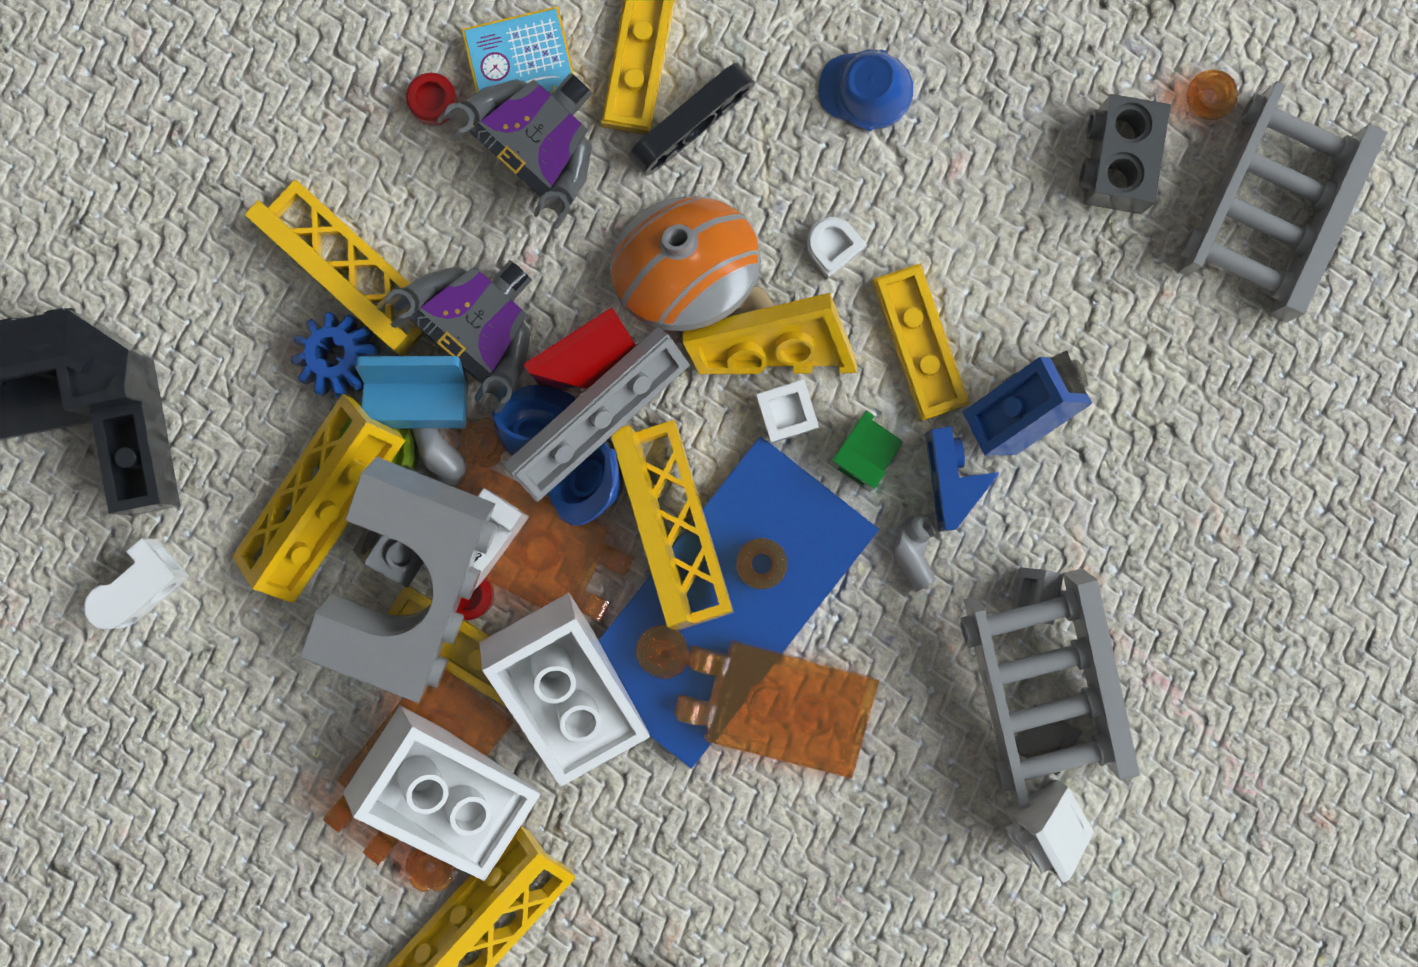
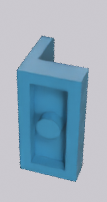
[355,356,469,429]

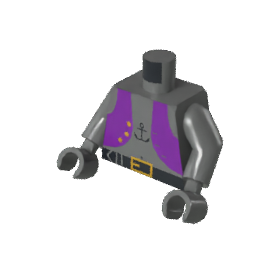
[437,72,593,229]
[377,260,532,414]

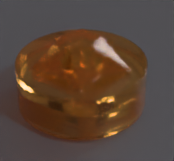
[636,625,690,679]

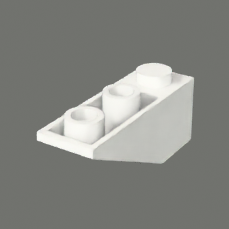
[1004,780,1094,883]

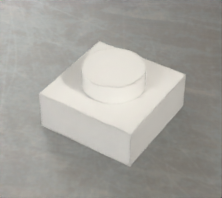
[756,380,819,444]

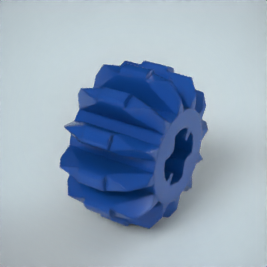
[291,312,380,398]

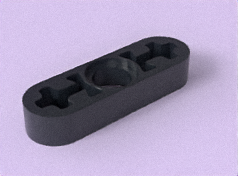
[629,62,755,176]

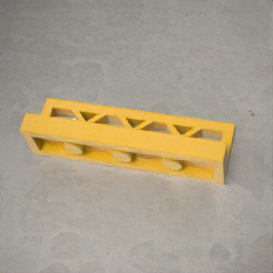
[244,179,424,356]
[232,394,406,603]
[611,420,734,631]
[386,826,576,967]

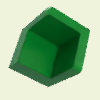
[829,410,902,492]

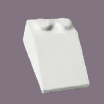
[479,593,650,787]
[343,705,541,881]

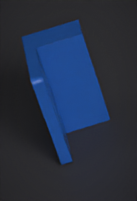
[962,357,1092,456]

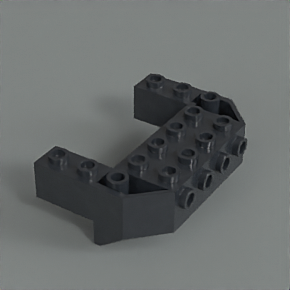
[0,308,181,516]

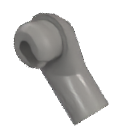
[411,428,466,486]
[893,514,937,592]

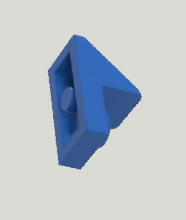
[925,427,999,532]

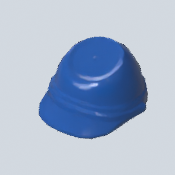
[818,49,914,131]
[492,385,576,457]
[546,442,624,526]

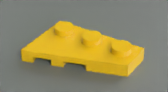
[683,293,857,374]

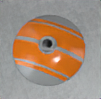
[610,196,761,331]

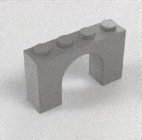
[300,457,498,703]

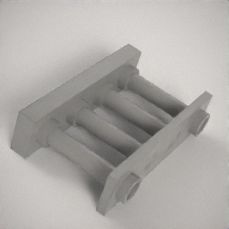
[1178,81,1388,322]
[960,568,1140,807]

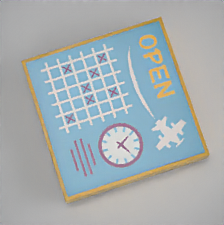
[462,6,575,95]

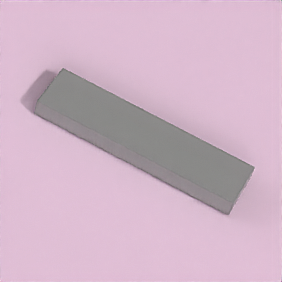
[503,326,690,502]

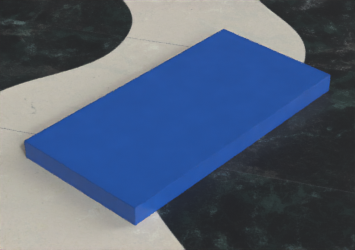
[598,436,879,769]

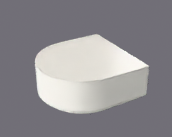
[806,217,867,280]

